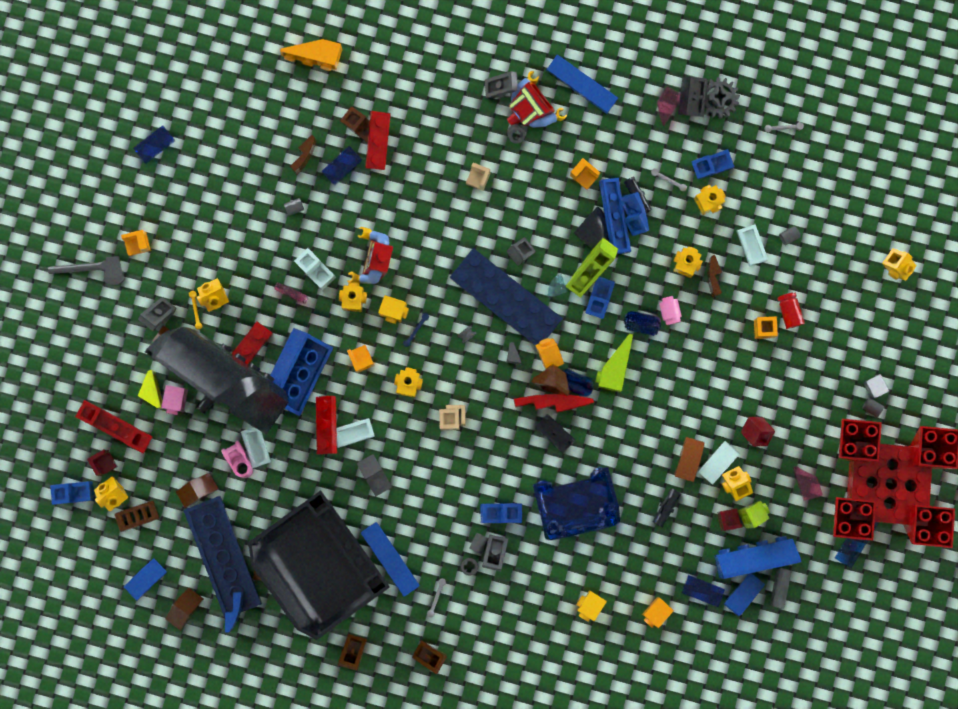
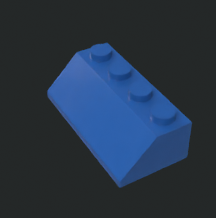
[270,328,333,416]
[714,536,801,579]

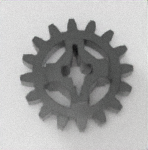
[705,77,740,119]

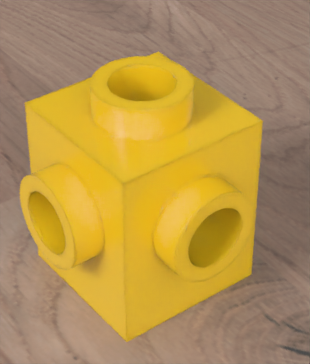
[694,185,726,215]
[674,247,703,278]
[882,248,917,281]
[197,278,229,312]
[339,283,367,312]
[394,368,423,398]
[722,466,753,501]
[94,476,129,511]

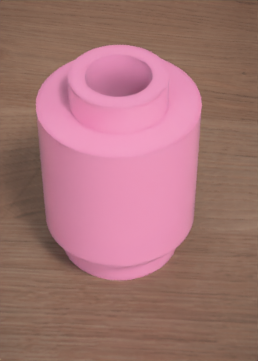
[659,296,682,325]

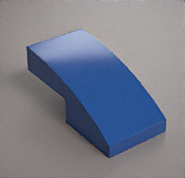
[691,149,735,179]
[620,192,649,236]
[585,276,615,319]
[50,481,94,505]
[480,503,522,523]
[124,558,167,601]
[724,573,765,617]
[225,592,244,632]

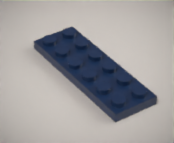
[450,248,563,345]
[183,496,262,617]

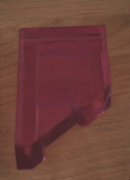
[657,86,680,126]
[274,283,308,304]
[792,466,823,501]

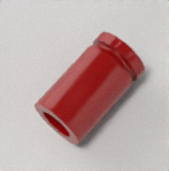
[777,292,805,329]

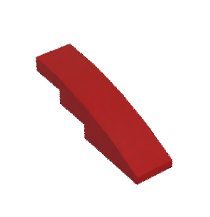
[513,394,594,413]

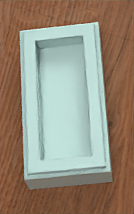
[736,224,768,267]
[336,418,375,448]
[241,427,271,468]

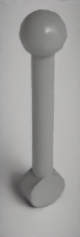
[764,122,804,132]
[651,168,687,191]
[427,578,446,617]

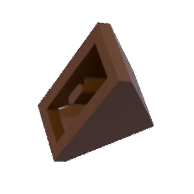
[531,364,569,396]
[176,473,219,509]
[165,587,204,631]
[338,634,367,671]
[412,640,447,674]

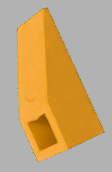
[280,39,342,71]

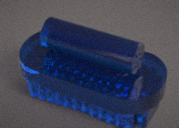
[624,311,661,336]
[562,368,594,396]

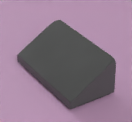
[770,568,791,608]

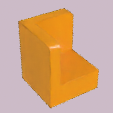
[570,158,600,190]
[121,230,151,256]
[347,345,375,373]

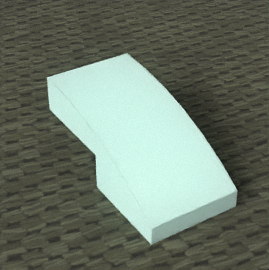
[294,248,336,291]
[698,441,740,485]

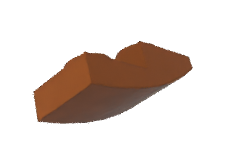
[675,437,705,482]

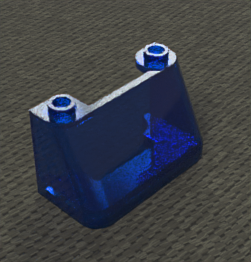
[533,467,620,540]

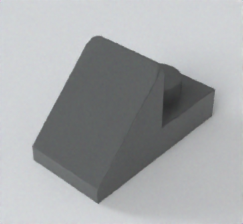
[485,71,518,98]
[138,297,177,331]
[357,454,392,497]
[482,534,508,572]

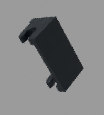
[678,76,708,117]
[535,414,575,454]

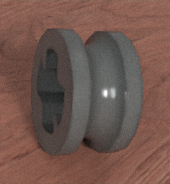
[507,124,525,143]
[457,326,477,344]
[461,558,478,576]

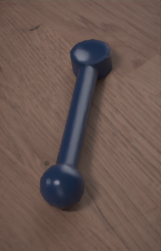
[403,313,429,347]

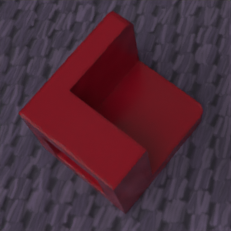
[741,417,775,447]
[87,449,118,477]
[717,508,743,531]

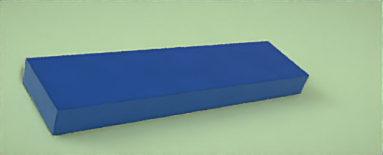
[546,54,618,114]
[599,178,631,255]
[360,522,420,596]

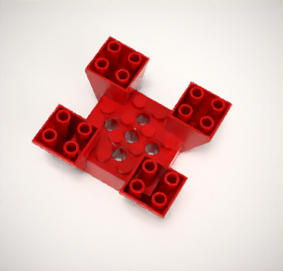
[833,419,958,548]

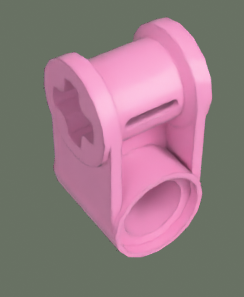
[221,440,253,478]

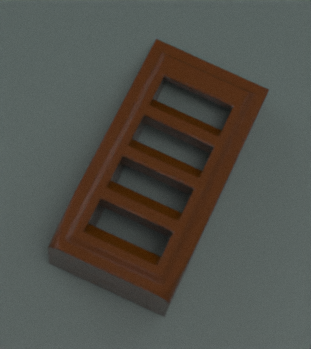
[114,500,160,532]

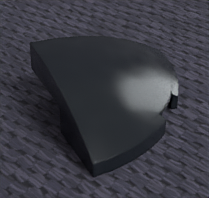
[574,206,609,251]

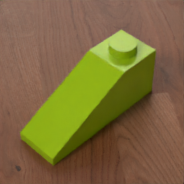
[565,238,618,298]
[595,334,633,392]
[738,501,770,528]

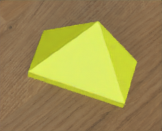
[138,370,163,409]

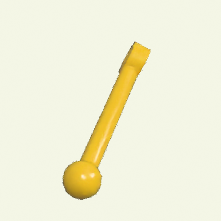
[189,291,202,330]

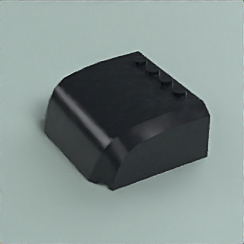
[145,327,289,434]
[248,490,390,640]

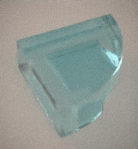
[548,274,567,298]

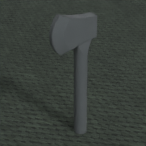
[48,256,125,285]

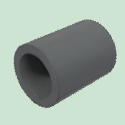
[284,198,304,216]
[779,226,801,246]
[862,397,884,418]
[469,532,489,554]

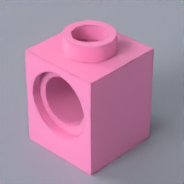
[161,385,188,415]

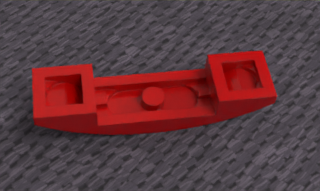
[75,400,153,454]

